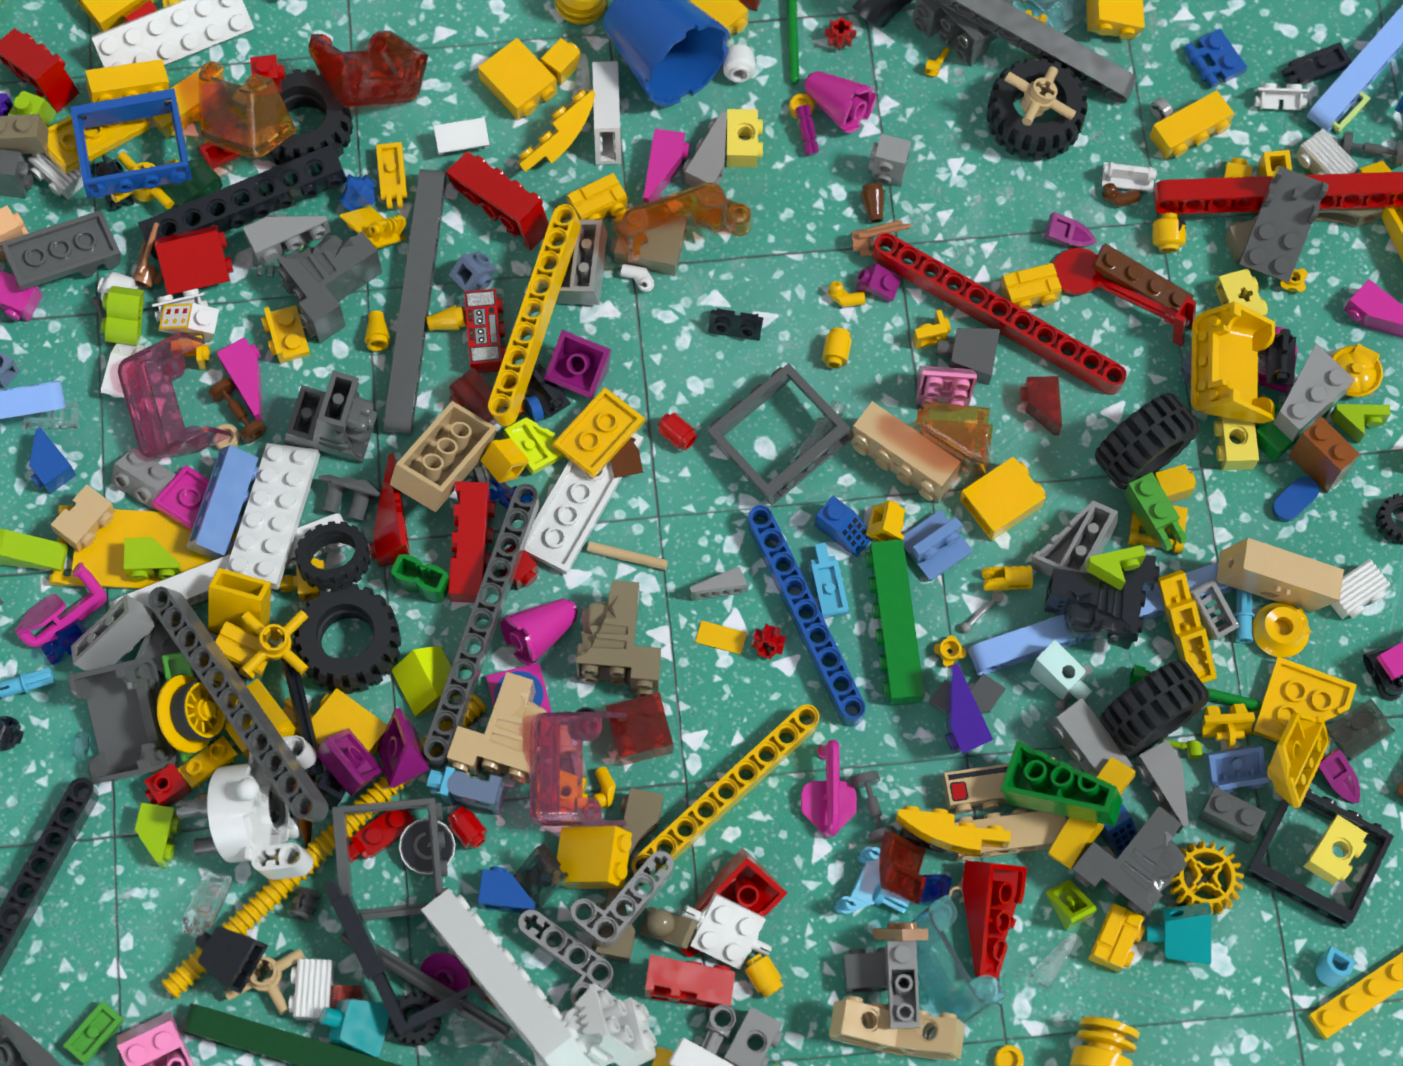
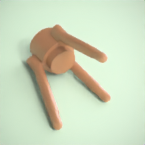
[851,220,911,257]
[133,222,163,289]

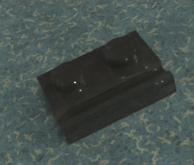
[1326,698,1395,762]
[513,843,569,909]

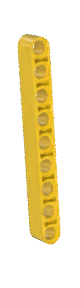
[488,204,581,426]
[631,704,819,884]

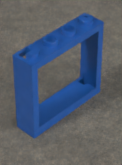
[70,88,192,198]

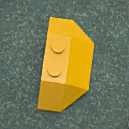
[1267,713,1330,808]

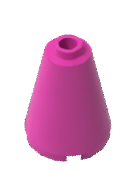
[804,71,876,133]
[500,598,578,666]

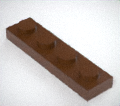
[1091,243,1194,310]

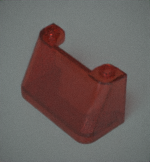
[308,31,429,107]

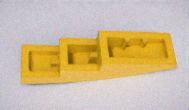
[1157,570,1217,683]
[1048,757,1135,870]

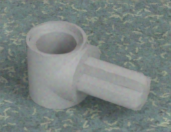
[701,1005,736,1055]

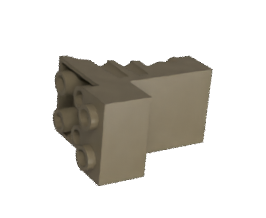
[576,580,661,698]

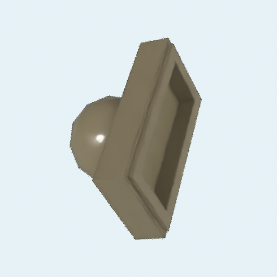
[639,907,697,949]

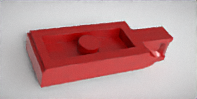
[349,809,415,863]

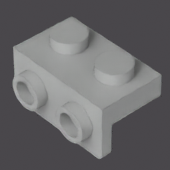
[111,448,176,509]

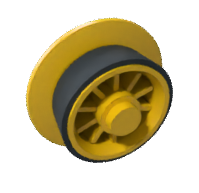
[157,675,227,753]

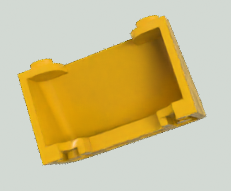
[1191,301,1275,424]

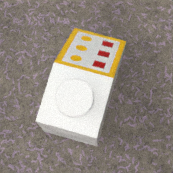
[158,303,219,343]

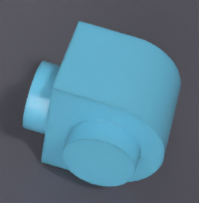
[1316,945,1356,987]

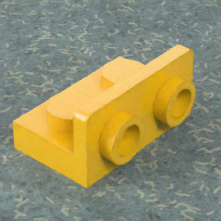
[261,305,311,364]

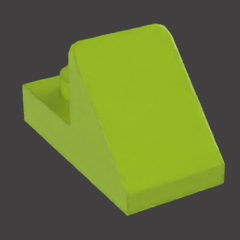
[1331,404,1391,443]
[1085,545,1146,590]

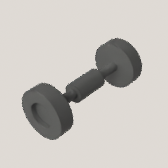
[1340,131,1403,167]
[851,771,897,844]

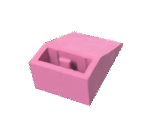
[916,365,977,411]
[117,1011,195,1066]

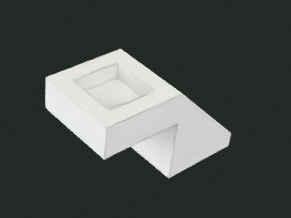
[101,343,144,398]

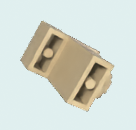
[446,672,552,785]

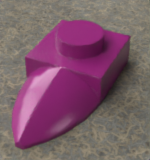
[1044,212,1097,247]
[1317,748,1360,803]

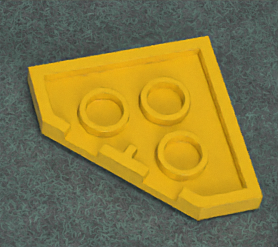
[1252,657,1357,743]

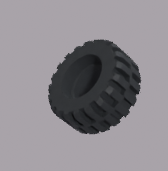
[986,58,1088,161]
[251,69,353,165]
[1095,393,1200,490]
[293,584,401,694]
[1100,659,1210,757]

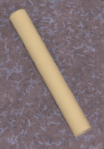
[587,541,668,571]

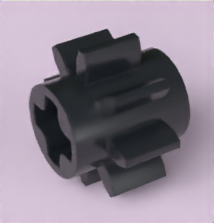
[0,716,24,751]

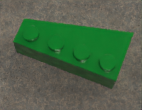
[1000,740,1123,827]

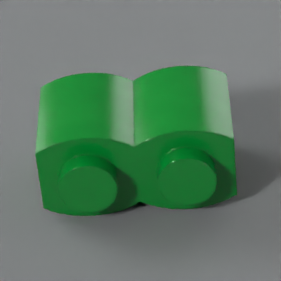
[391,554,449,602]

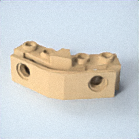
[829,996,965,1061]

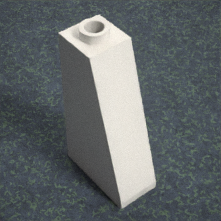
[592,61,621,165]

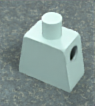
[1029,640,1093,701]

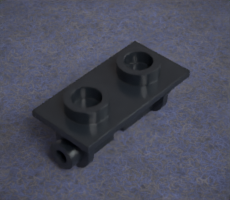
[94,154,135,210]
[708,307,764,341]
[1266,329,1296,387]
[527,364,571,418]

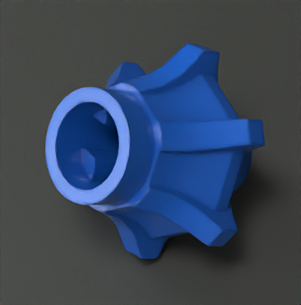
[339,174,377,211]

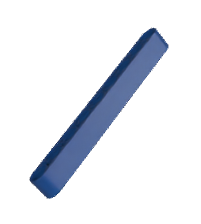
[748,505,866,727]

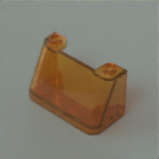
[198,61,297,158]
[613,182,728,262]
[917,401,993,476]

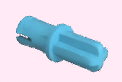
[1233,589,1255,644]
[0,668,54,699]

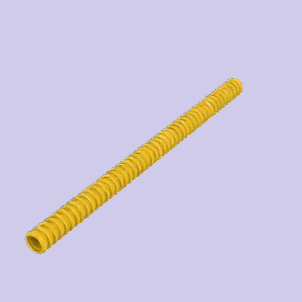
[161,694,487,999]

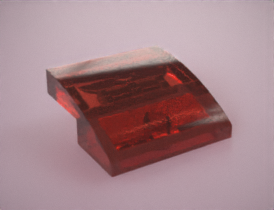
[879,831,927,905]

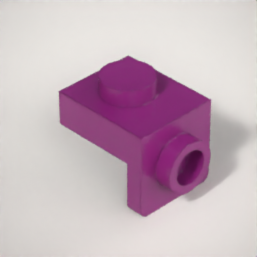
[855,263,901,303]

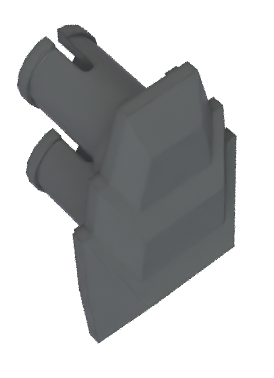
[318,475,381,521]

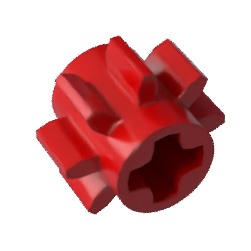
[825,17,857,51]
[751,624,786,659]

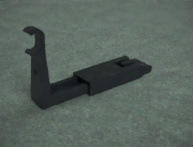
[324,881,486,1036]

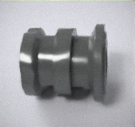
[287,887,321,922]

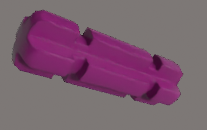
[796,105,819,156]

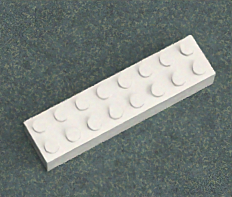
[421,889,590,1066]

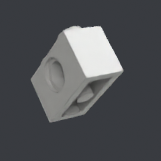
[724,1007,784,1066]

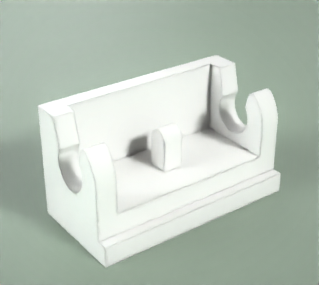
[434,117,490,155]

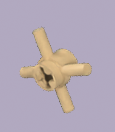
[1004,66,1076,126]
[224,935,305,1015]

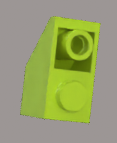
[124,537,183,581]
[135,803,181,869]

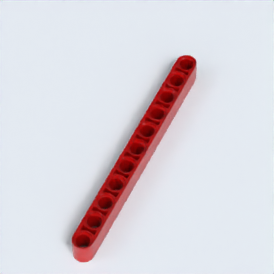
[1154,172,1403,214]
[872,233,1127,395]

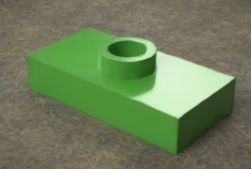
[63,1001,125,1065]

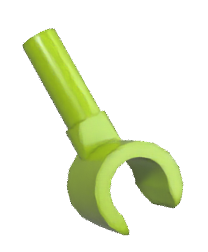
[1164,739,1202,759]

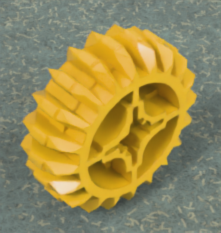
[1169,840,1244,915]

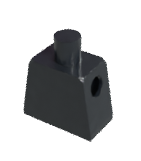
[195,926,269,994]

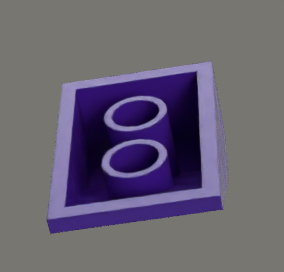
[944,663,993,754]

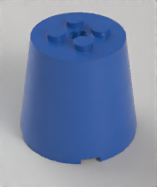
[604,0,731,106]

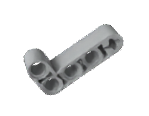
[571,851,674,948]
[518,910,613,1007]

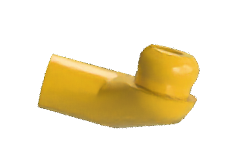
[828,281,866,307]
[593,767,616,809]

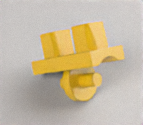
[1201,703,1255,747]

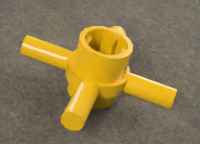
[111,152,178,209]
[241,610,309,676]

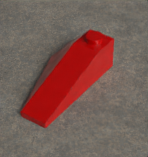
[369,453,410,567]
[678,848,788,957]
[962,860,1027,979]

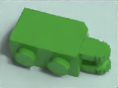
[1124,472,1187,551]

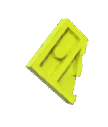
[503,417,565,475]

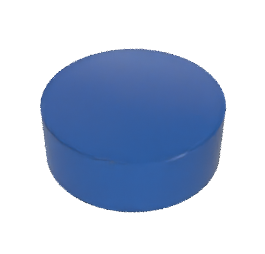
[525,395,544,423]

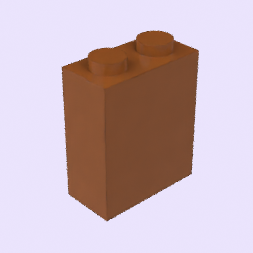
[1289,416,1360,494]

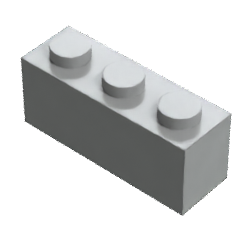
[71,594,154,671]

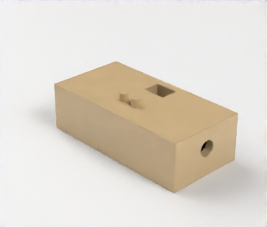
[1216,538,1344,613]

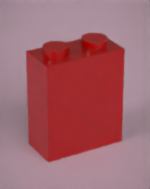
[155,225,234,295]

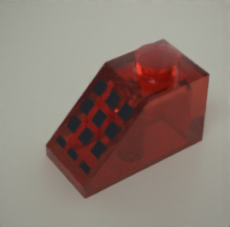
[1019,376,1062,435]

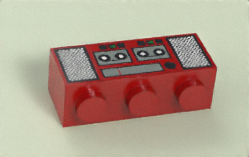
[464,289,506,374]

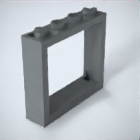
[707,363,853,506]
[332,797,449,920]

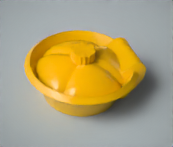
[1331,343,1383,397]
[1252,603,1312,658]

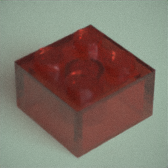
[606,692,673,766]

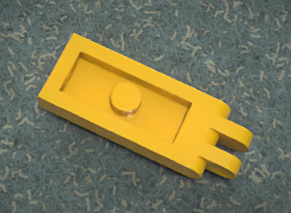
[376,142,408,209]

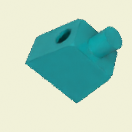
[1146,902,1212,964]
[319,999,390,1058]

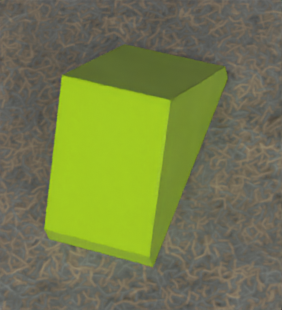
[1045,879,1097,931]

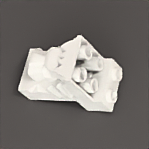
[534,983,657,1066]

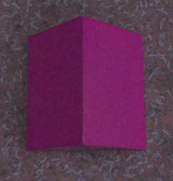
[544,330,612,399]
[377,708,429,788]
[316,728,384,797]

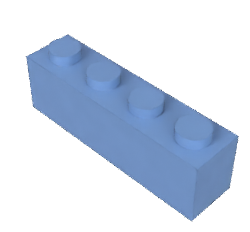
[186,445,258,560]

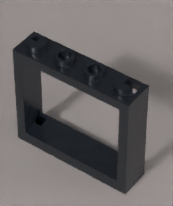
[1244,788,1394,929]

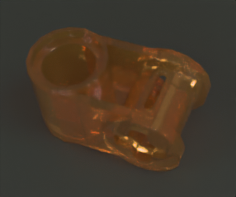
[700,195,752,236]

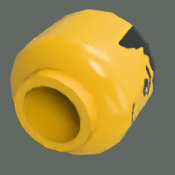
[1152,213,1186,253]

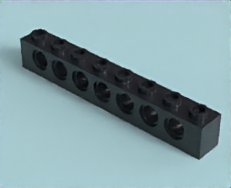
[138,144,347,260]

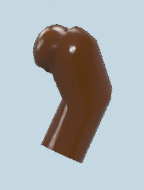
[1102,183,1141,207]

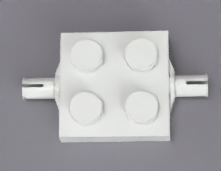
[682,893,772,970]

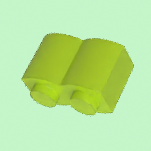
[101,286,144,346]

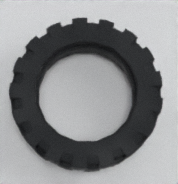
[295,521,371,592]

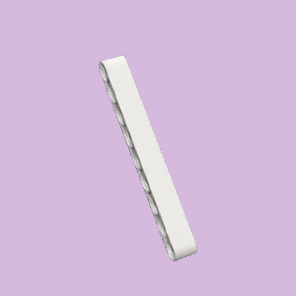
[113,514,346,617]

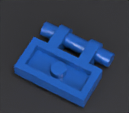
[1183,28,1247,88]

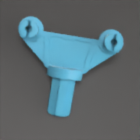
[834,846,910,915]

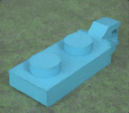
[811,542,849,619]

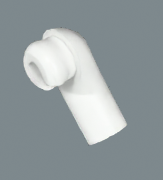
[621,264,654,292]

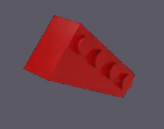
[446,151,549,251]
[449,481,496,603]

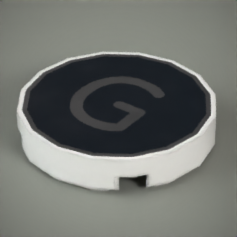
[399,818,456,875]

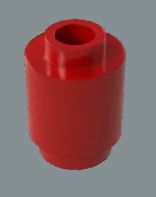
[658,412,698,451]
[447,806,487,849]

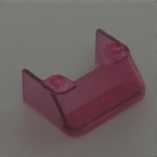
[118,332,232,459]
[530,712,626,826]

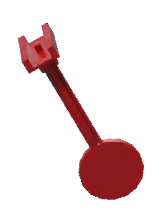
[1053,248,1196,347]

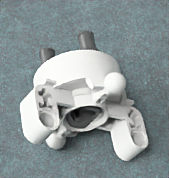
[176,736,317,880]

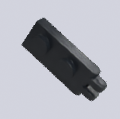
[1281,42,1352,86]

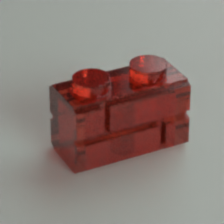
[449,368,508,426]

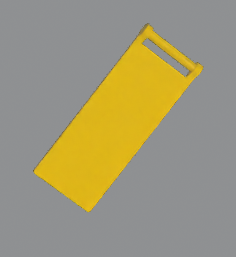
[48,505,243,589]

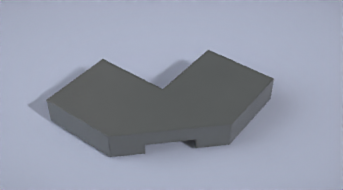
[929,673,1006,715]

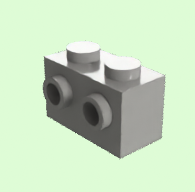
[868,134,911,187]

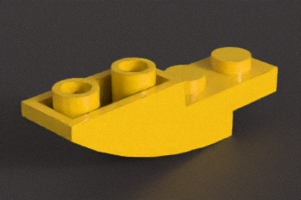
[516,89,595,172]
[896,806,1011,856]

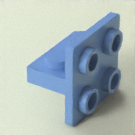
[903,510,972,581]

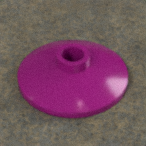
[420,952,471,1003]

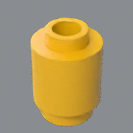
[822,328,852,369]
[744,953,784,998]

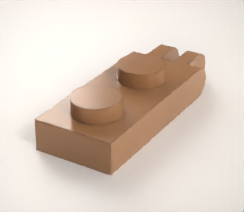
[873,922,928,941]

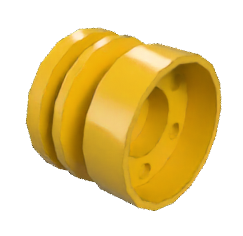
[554,0,607,24]
[1069,1016,1140,1066]

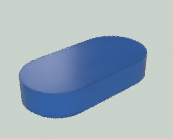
[1272,477,1319,522]

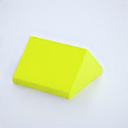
[391,645,459,718]

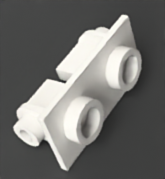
[1253,83,1310,111]
[1101,162,1157,193]
[152,288,208,322]

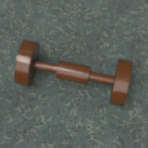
[208,378,267,444]

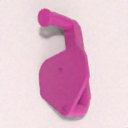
[15,562,107,648]
[801,740,856,838]

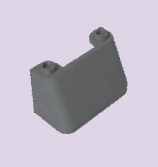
[67,657,177,784]

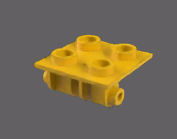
[339,206,407,249]

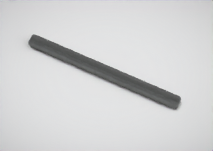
[341,931,510,1039]

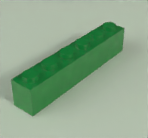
[865,539,925,706]

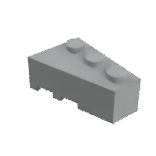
[542,220,608,305]
[1273,343,1355,442]
[1032,500,1118,577]
[1043,698,1133,777]

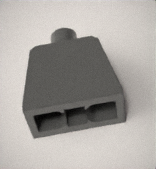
[936,328,1000,385]

